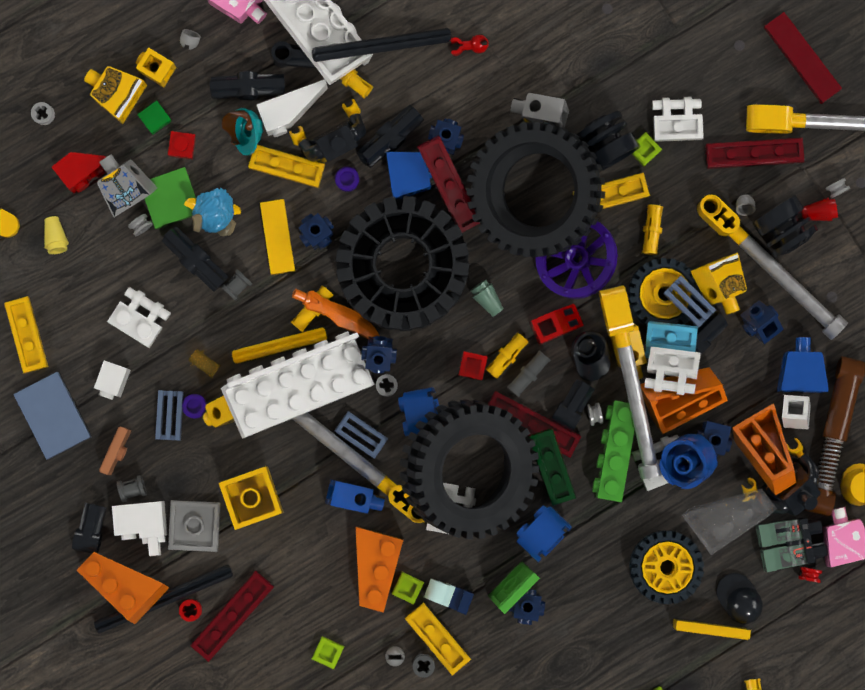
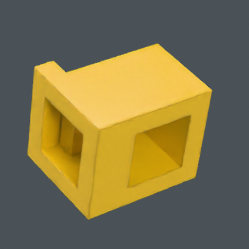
[136,48,176,88]

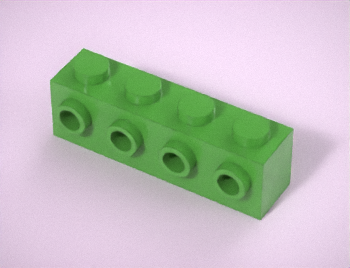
[592,401,635,502]

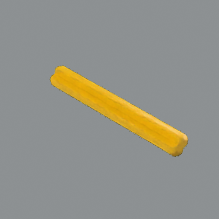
[232,327,327,363]

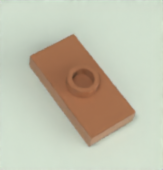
[99,426,132,475]

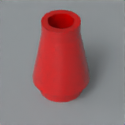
[802,197,838,221]

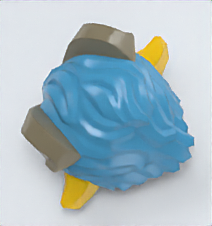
[184,188,241,236]

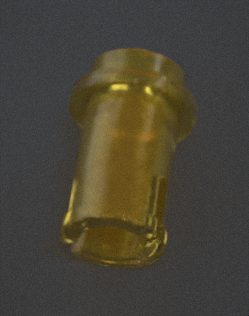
[189,349,221,378]

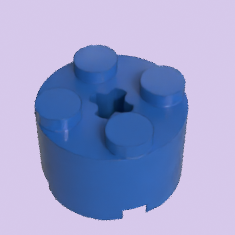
[398,387,439,436]
[659,434,718,489]
[516,505,572,563]

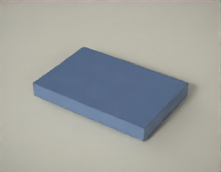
[13,372,91,460]

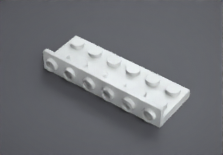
[264,0,373,85]
[221,331,374,439]

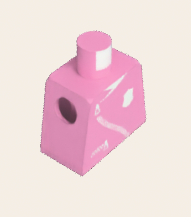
[208,0,267,24]
[822,507,865,567]

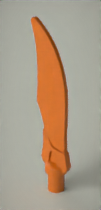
[292,289,380,339]

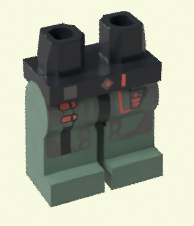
[755,518,827,572]

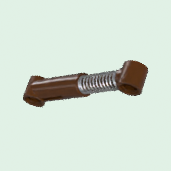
[804,356,865,516]

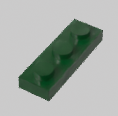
[529,428,576,505]

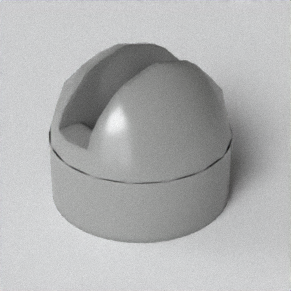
[180,29,201,50]
[736,194,756,216]
[385,646,405,666]

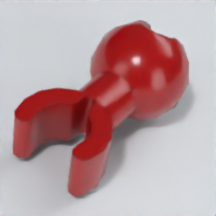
[450,34,489,56]

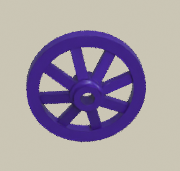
[536,221,618,299]

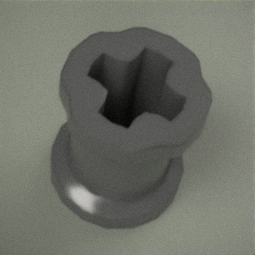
[221,269,253,301]
[117,475,147,502]
[413,653,435,678]

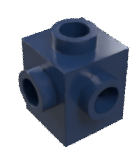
[428,118,464,155]
[298,213,334,251]
[740,300,784,344]
[361,336,397,373]
[697,421,732,457]
[509,589,545,625]

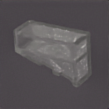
[682,489,777,555]

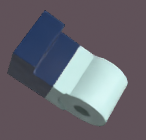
[424,578,474,615]

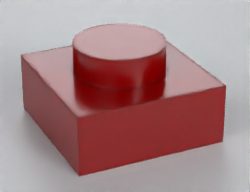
[168,131,196,160]
[458,351,488,381]

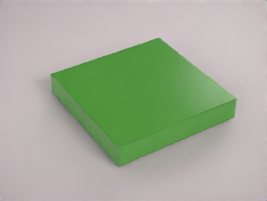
[144,167,196,229]
[488,561,540,614]

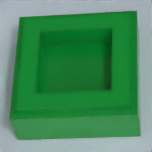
[137,100,172,135]

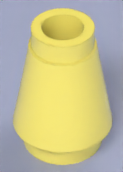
[44,216,69,254]

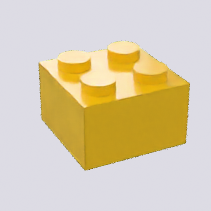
[219,466,284,530]

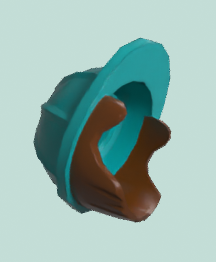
[222,108,264,155]

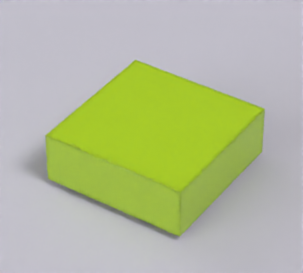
[632,132,662,167]
[392,572,424,605]
[312,636,345,669]

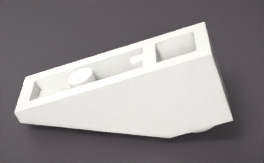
[257,79,328,137]

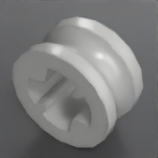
[31,102,55,125]
[825,178,850,199]
[128,214,153,237]
[376,374,398,397]
[586,402,603,426]

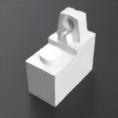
[112,501,167,556]

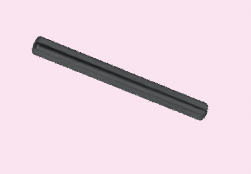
[312,28,452,62]
[94,565,233,633]

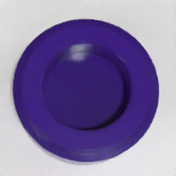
[335,167,359,192]
[182,394,207,419]

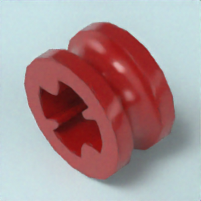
[798,567,822,583]
[179,599,202,622]

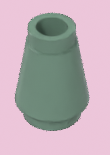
[470,279,504,317]

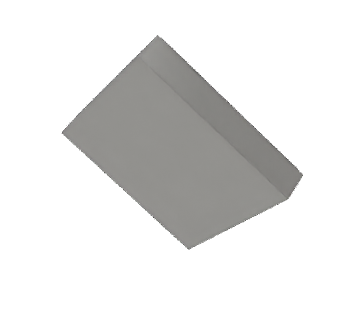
[168,500,221,552]

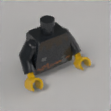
[289,99,366,163]
[741,438,821,516]

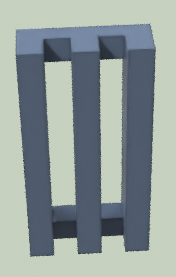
[663,276,716,328]
[155,390,184,441]
[334,411,388,459]

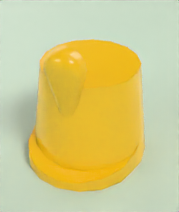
[840,463,865,506]

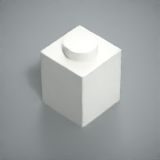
[94,360,131,400]
[782,395,811,429]

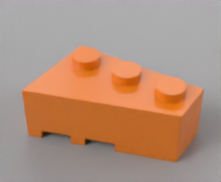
[640,367,728,435]
[732,403,796,496]
[356,526,404,613]
[77,552,169,624]

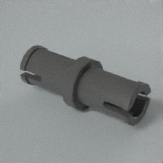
[507,350,551,397]

